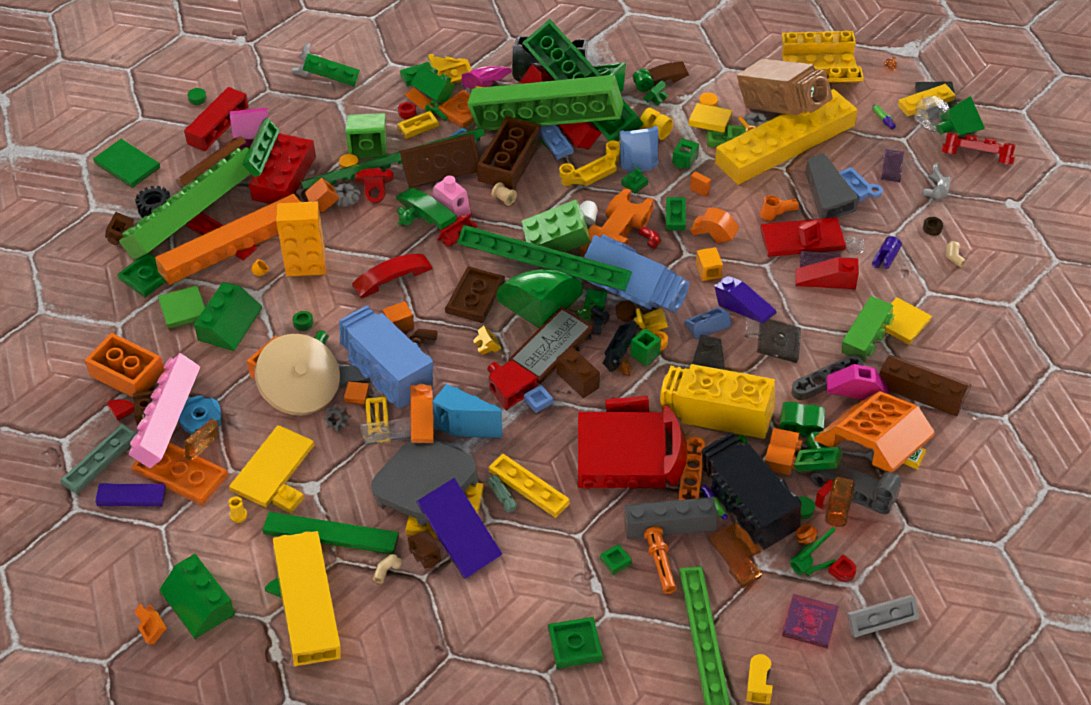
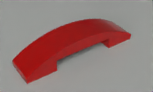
[352,254,432,299]
[663,406,687,487]

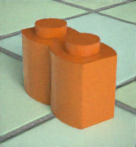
[765,428,802,476]

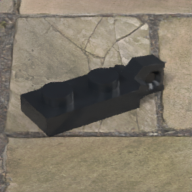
[602,322,640,372]

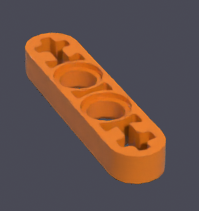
[678,437,705,500]

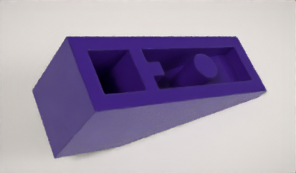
[714,276,777,324]

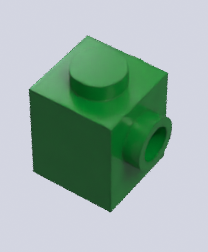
[631,328,661,366]

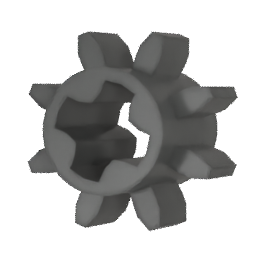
[323,404,352,431]

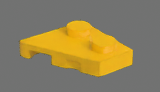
[428,54,472,84]

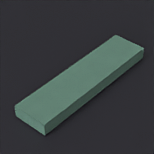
[60,424,137,495]

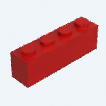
[184,87,249,152]

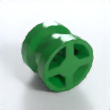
[633,69,654,92]

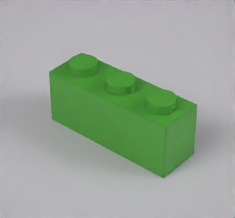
[842,296,895,362]

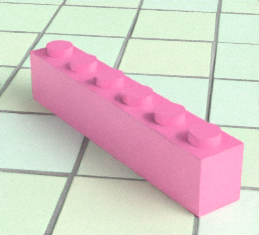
[128,353,200,468]

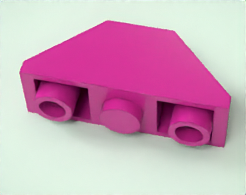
[826,364,890,400]

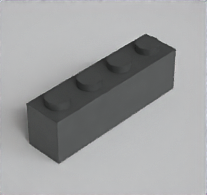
[624,497,718,539]

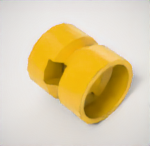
[639,107,674,140]

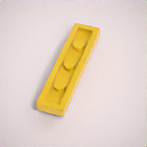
[488,454,570,518]

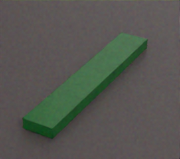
[262,512,399,554]

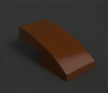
[648,61,689,87]

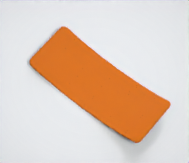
[405,88,433,110]

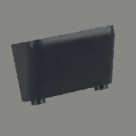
[512,36,588,82]

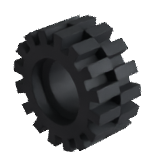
[135,186,171,218]

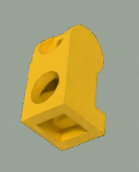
[746,654,773,705]

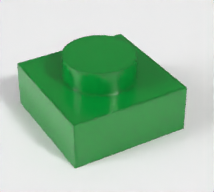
[584,289,607,311]

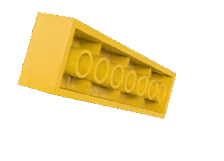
[715,89,858,185]

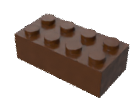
[477,116,541,190]

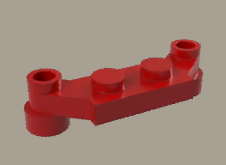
[941,132,1016,165]

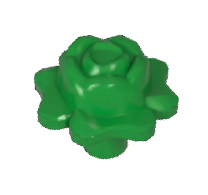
[396,206,416,226]

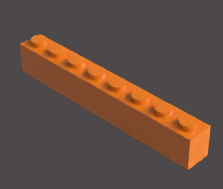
[155,194,301,285]

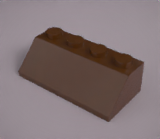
[879,355,972,416]

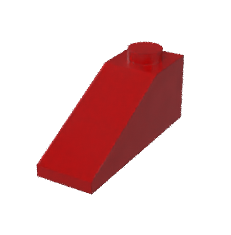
[795,257,859,290]

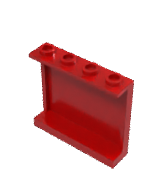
[578,412,666,489]

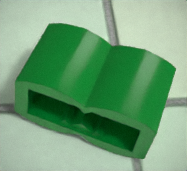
[779,401,825,438]

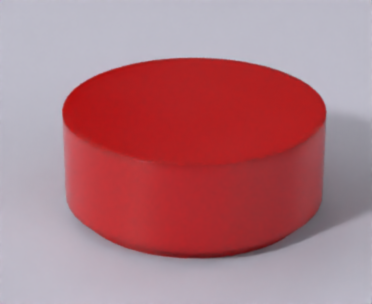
[398,102,417,119]

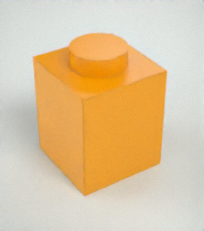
[696,247,723,281]

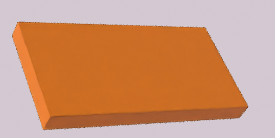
[131,442,229,506]

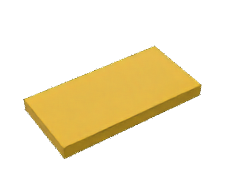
[229,425,315,508]

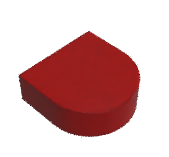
[828,555,857,582]

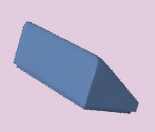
[684,307,731,339]

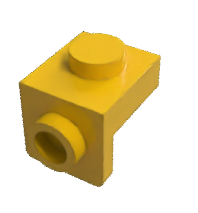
[634,308,668,332]

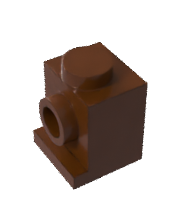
[105,212,134,245]
[133,391,153,426]
[408,529,441,569]

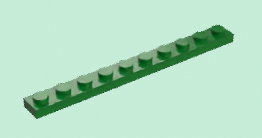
[300,128,485,190]
[457,225,632,292]

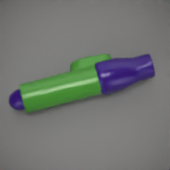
[872,104,896,130]
[700,485,728,520]

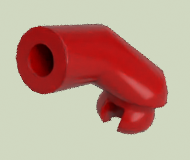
[639,226,661,249]

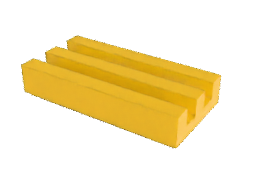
[397,111,439,139]
[366,397,389,436]

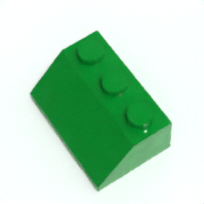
[194,282,262,351]
[159,554,235,639]

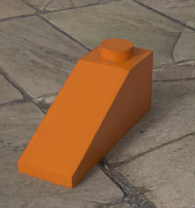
[409,384,433,443]

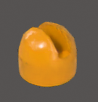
[251,259,269,277]

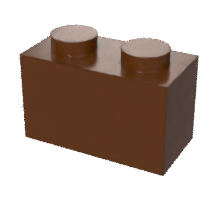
[556,347,600,398]

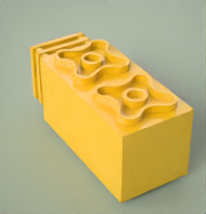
[660,364,775,439]

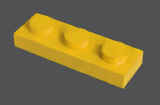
[898,84,956,117]

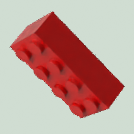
[249,133,316,204]

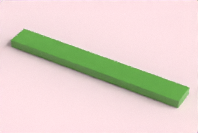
[679,566,730,705]

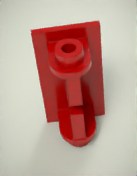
[437,213,478,246]

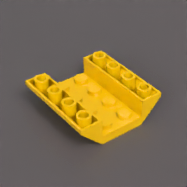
[781,31,864,84]

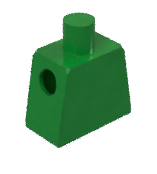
[936,96,985,137]

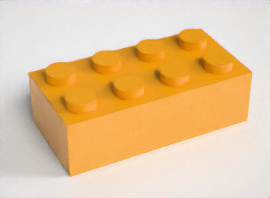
[276,201,326,277]

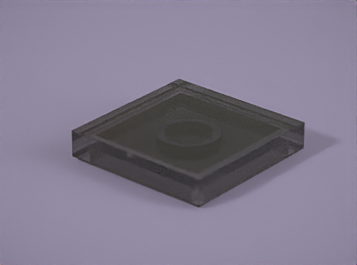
[757,319,801,363]

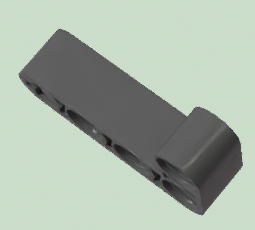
[810,464,902,514]

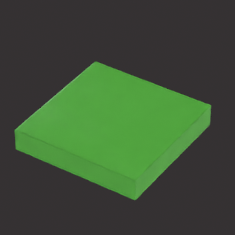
[158,285,205,329]

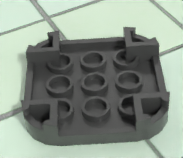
[371,440,478,526]

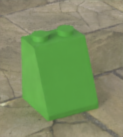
[346,113,387,159]

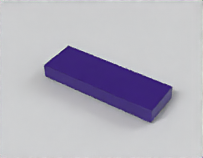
[95,483,166,506]

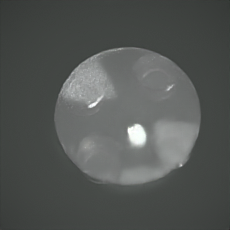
[915,96,949,133]

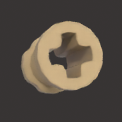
[491,182,517,206]

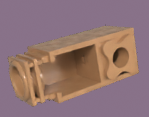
[737,59,833,115]

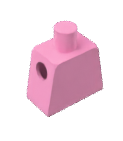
[433,176,471,223]

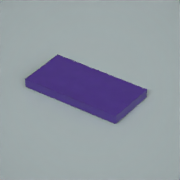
[416,478,502,579]

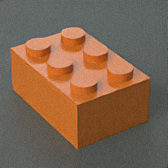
[85,332,165,398]

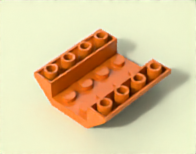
[814,391,935,473]

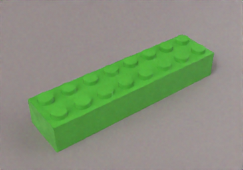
[467,75,624,131]
[119,147,251,260]

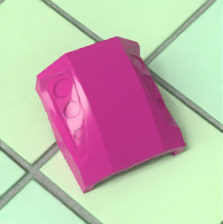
[462,66,512,89]

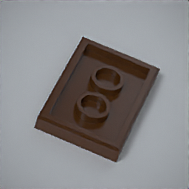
[445,266,505,323]

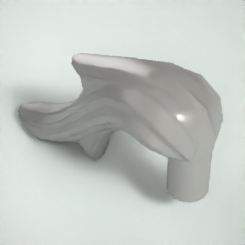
[292,43,318,77]
[923,162,951,201]

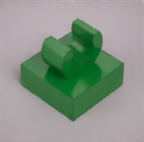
[643,80,668,106]
[621,168,648,194]

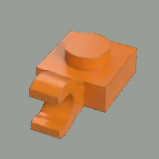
[134,604,167,645]

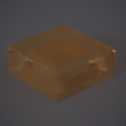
[729,557,762,588]

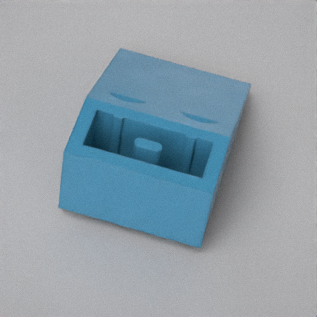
[432,384,503,438]

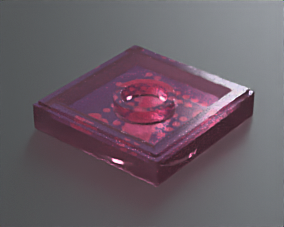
[782,594,839,649]

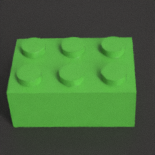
[522,200,591,252]

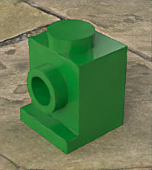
[672,138,699,169]

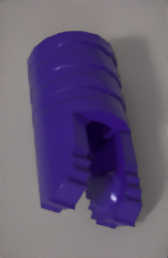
[872,236,902,269]

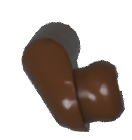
[409,329,438,347]

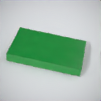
[93,138,160,188]

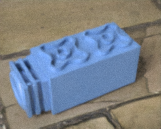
[584,234,690,314]
[339,306,434,409]

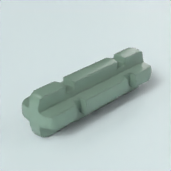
[488,475,517,513]

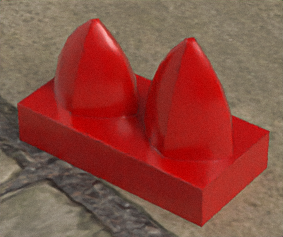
[605,395,649,412]

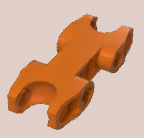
[580,188,655,257]

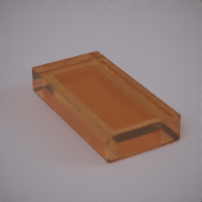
[185,419,218,460]

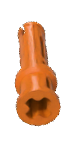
[643,526,677,594]

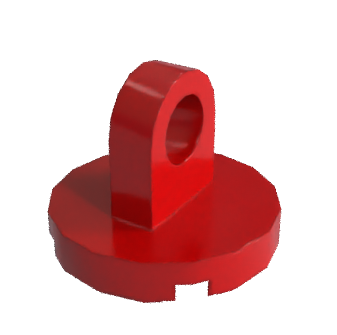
[355,168,394,203]

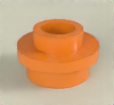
[796,524,818,544]

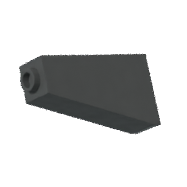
[805,153,859,219]

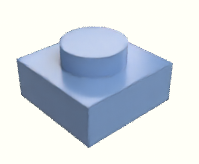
[524,385,553,413]

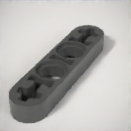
[791,355,863,400]

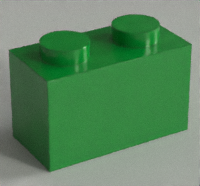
[411,65,456,103]

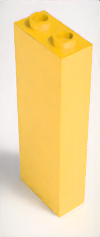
[273,531,341,666]

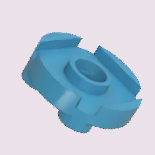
[179,396,222,437]

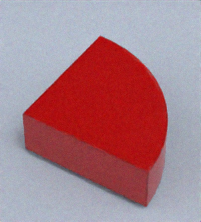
[106,399,134,420]

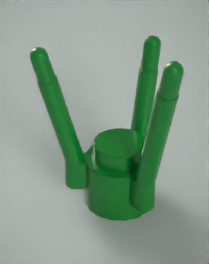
[789,527,836,576]

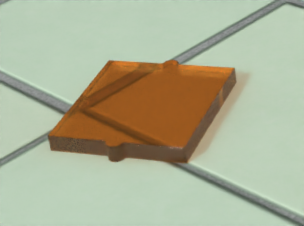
[708,522,762,568]

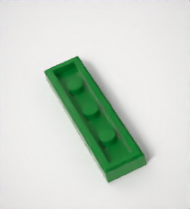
[242,118,280,178]

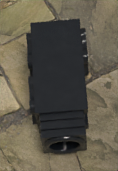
[702,432,802,550]

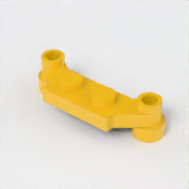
[559,141,620,187]

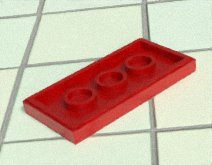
[760,217,846,257]

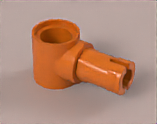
[759,195,799,221]

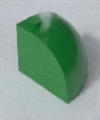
[497,269,583,328]

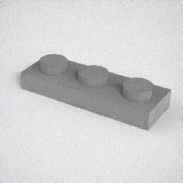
[847,595,920,637]

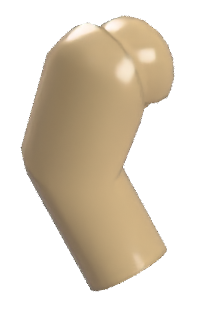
[946,241,966,268]
[373,554,402,583]

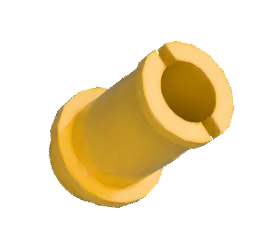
[228,496,247,523]

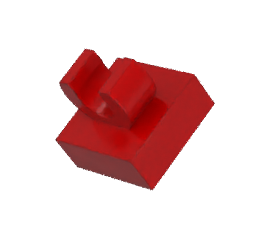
[798,219,822,246]

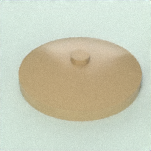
[255,334,340,416]

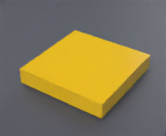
[688,103,733,133]
[885,297,932,345]

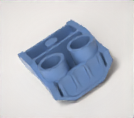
[619,126,659,172]

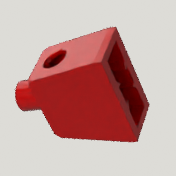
[487,361,537,411]

